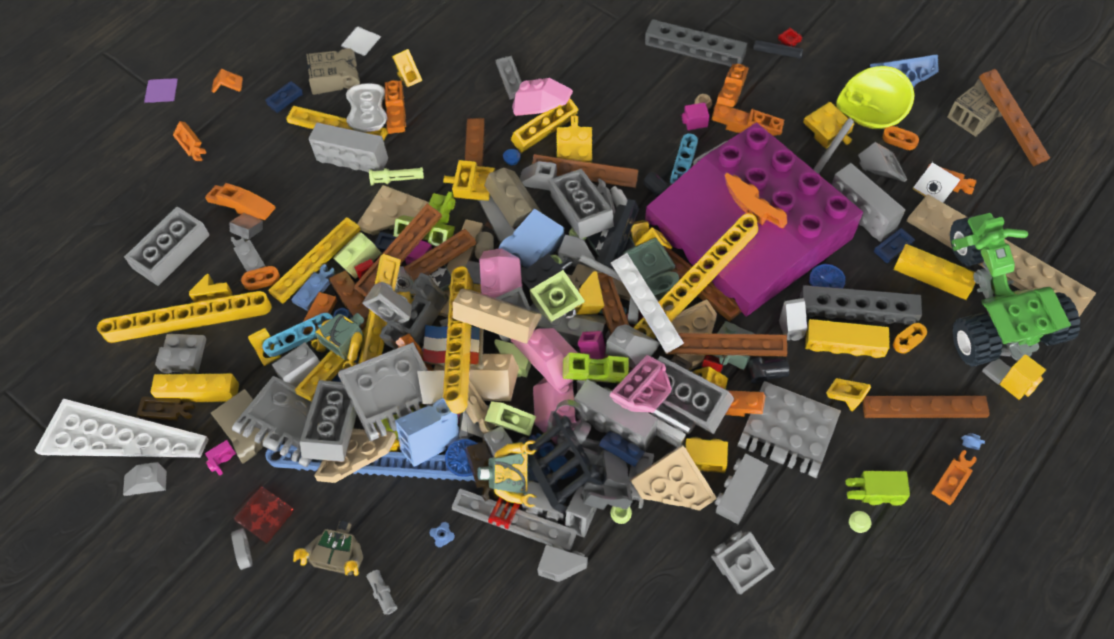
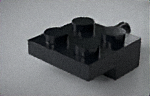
[521,253,573,291]

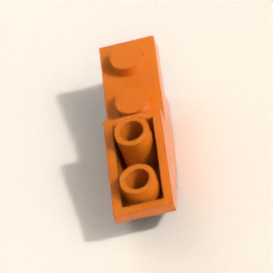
[717,64,749,107]
[385,80,406,134]
[711,103,784,136]
[725,173,787,229]
[205,183,275,220]
[719,386,765,417]

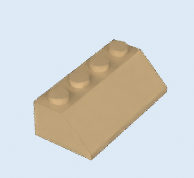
[453,289,542,344]
[434,354,519,401]

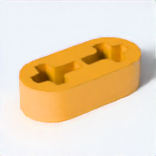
[893,323,927,353]

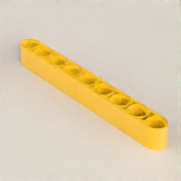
[634,214,758,339]
[443,266,474,414]
[97,291,272,343]

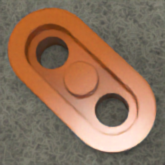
[882,126,919,150]
[241,266,280,290]

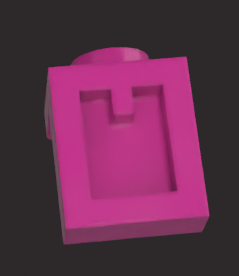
[205,440,236,475]

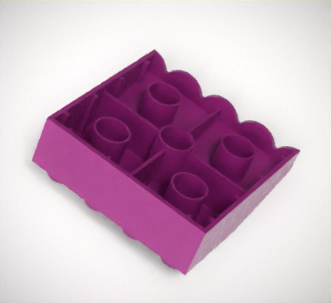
[645,122,863,317]

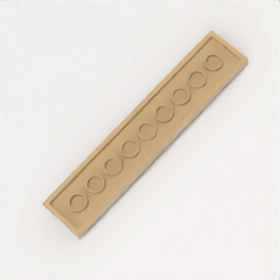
[907,194,1096,317]

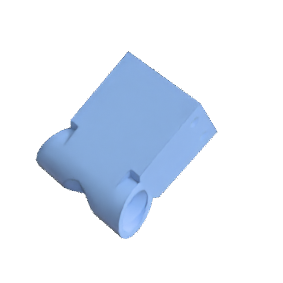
[499,209,564,269]
[395,398,460,466]

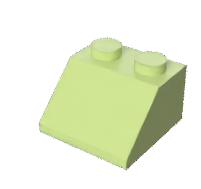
[333,232,381,279]
[530,270,585,322]

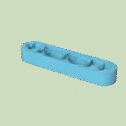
[670,134,698,184]
[262,313,333,357]

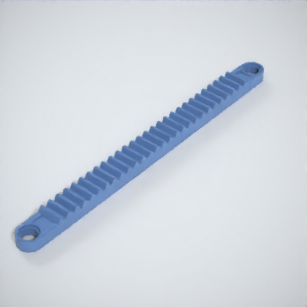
[266,445,550,484]

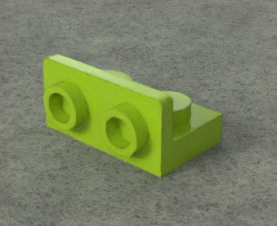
[429,192,455,224]

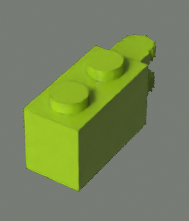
[845,471,910,505]

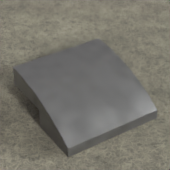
[651,404,695,434]

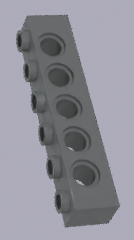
[645,19,747,67]
[800,285,922,325]

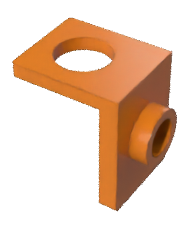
[212,69,243,93]

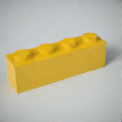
[511,98,579,153]
[894,244,976,300]
[805,319,889,358]
[151,374,239,402]

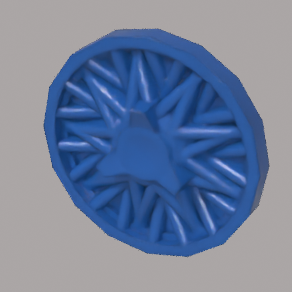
[809,264,845,289]
[445,439,477,477]

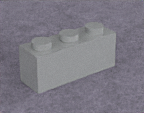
[715,453,768,524]

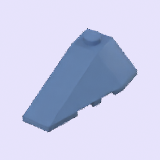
[870,55,939,87]

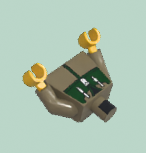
[294,521,363,576]

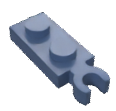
[291,264,335,311]

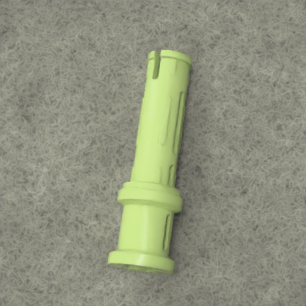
[369,167,424,185]

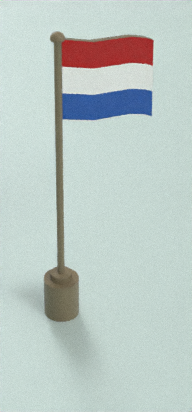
[423,232,494,370]

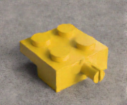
[803,102,854,149]
[557,116,592,162]
[444,160,495,201]

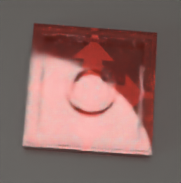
[234,486,294,544]

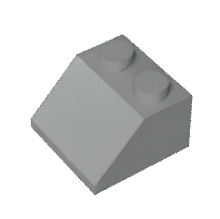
[362,282,412,324]
[272,342,320,387]

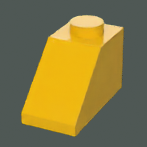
[575,271,604,315]

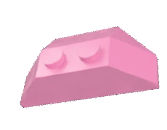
[512,78,573,116]
[479,248,522,298]
[511,328,577,390]
[610,355,672,412]
[533,378,575,445]

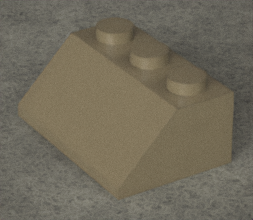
[484,168,542,228]

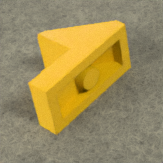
[392,49,422,87]
[189,274,232,303]
[826,378,871,411]

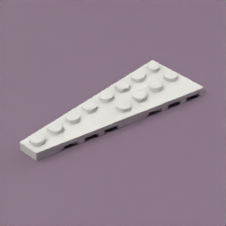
[35,399,209,457]

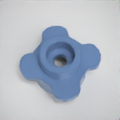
[961,433,985,450]
[430,522,455,547]

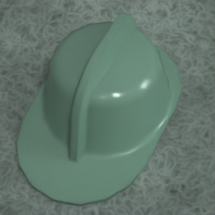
[644,271,679,301]

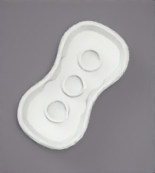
[346,84,387,132]

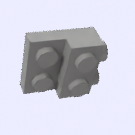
[155,334,206,374]
[711,531,774,594]

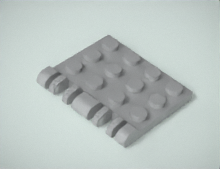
[338,343,434,441]
[232,376,312,467]
[737,381,841,478]

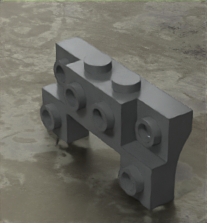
[380,273,449,350]
[581,438,633,510]

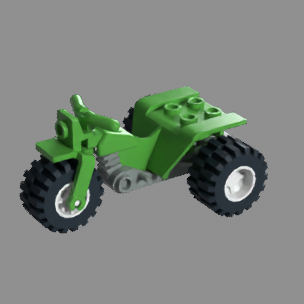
[950,213,1080,367]

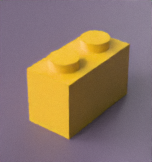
[1000,354,1046,400]
[685,437,728,473]

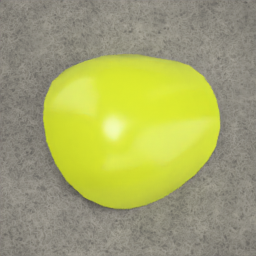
[836,66,914,129]

